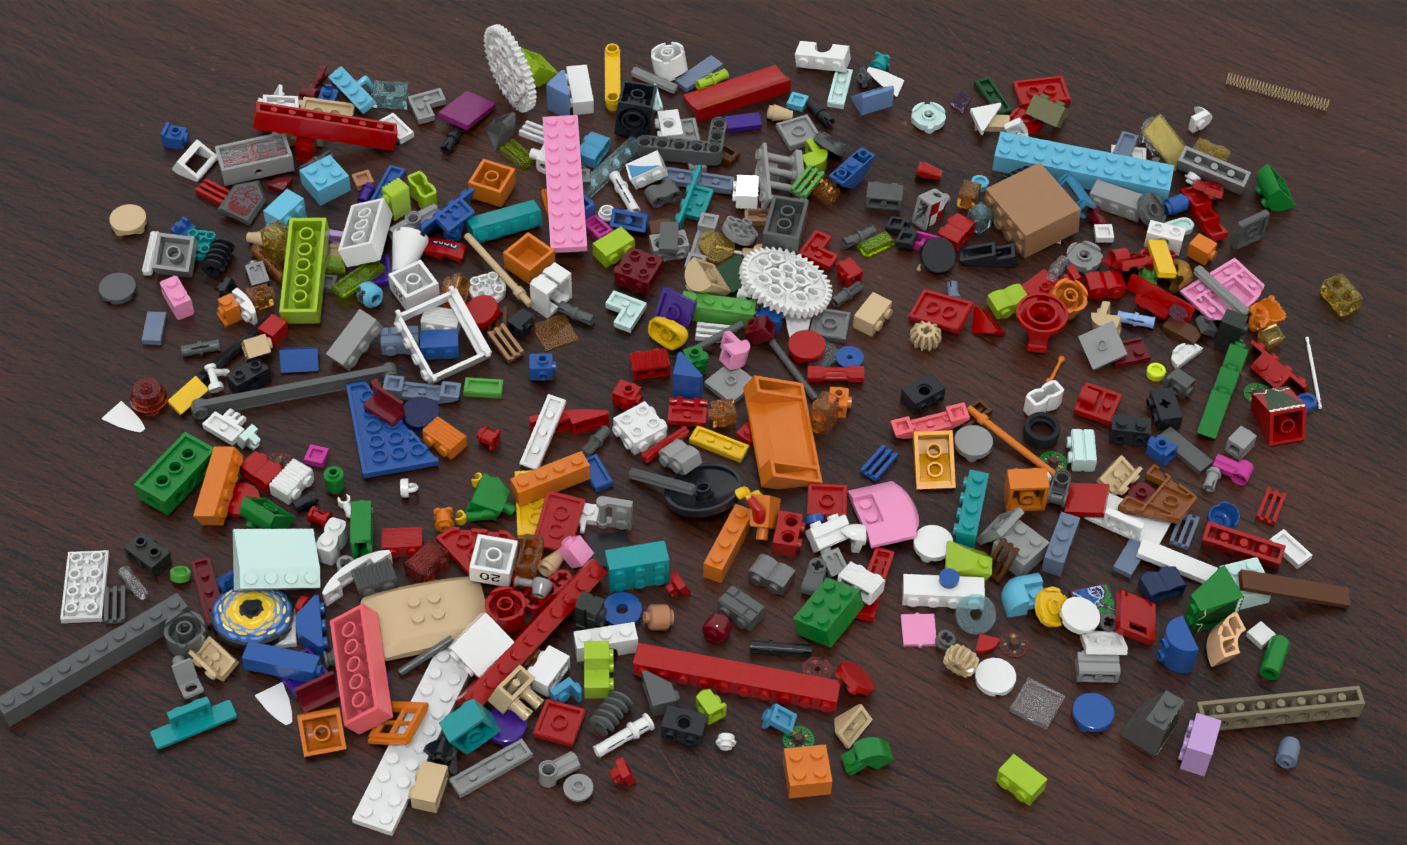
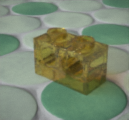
[260,220,288,265]
[1320,273,1363,317]

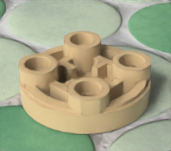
[109,204,147,236]

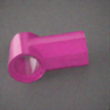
[1212,454,1254,486]

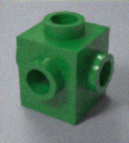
[683,345,709,374]

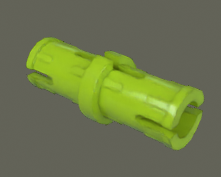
[695,68,729,90]

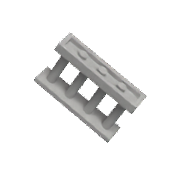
[755,142,807,210]

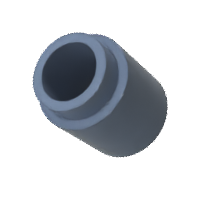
[1275,736,1301,769]

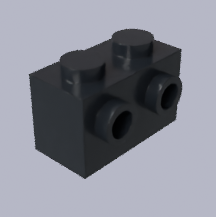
[1109,415,1151,448]

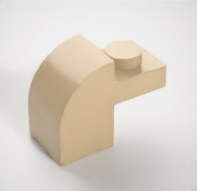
[1091,301,1121,335]

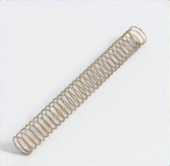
[1226,72,1329,112]

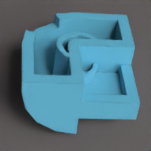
[1001,573,1043,618]

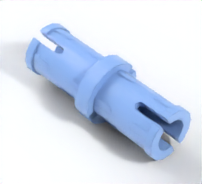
[1118,310,1155,329]

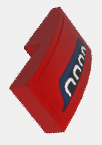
[424,238,466,263]

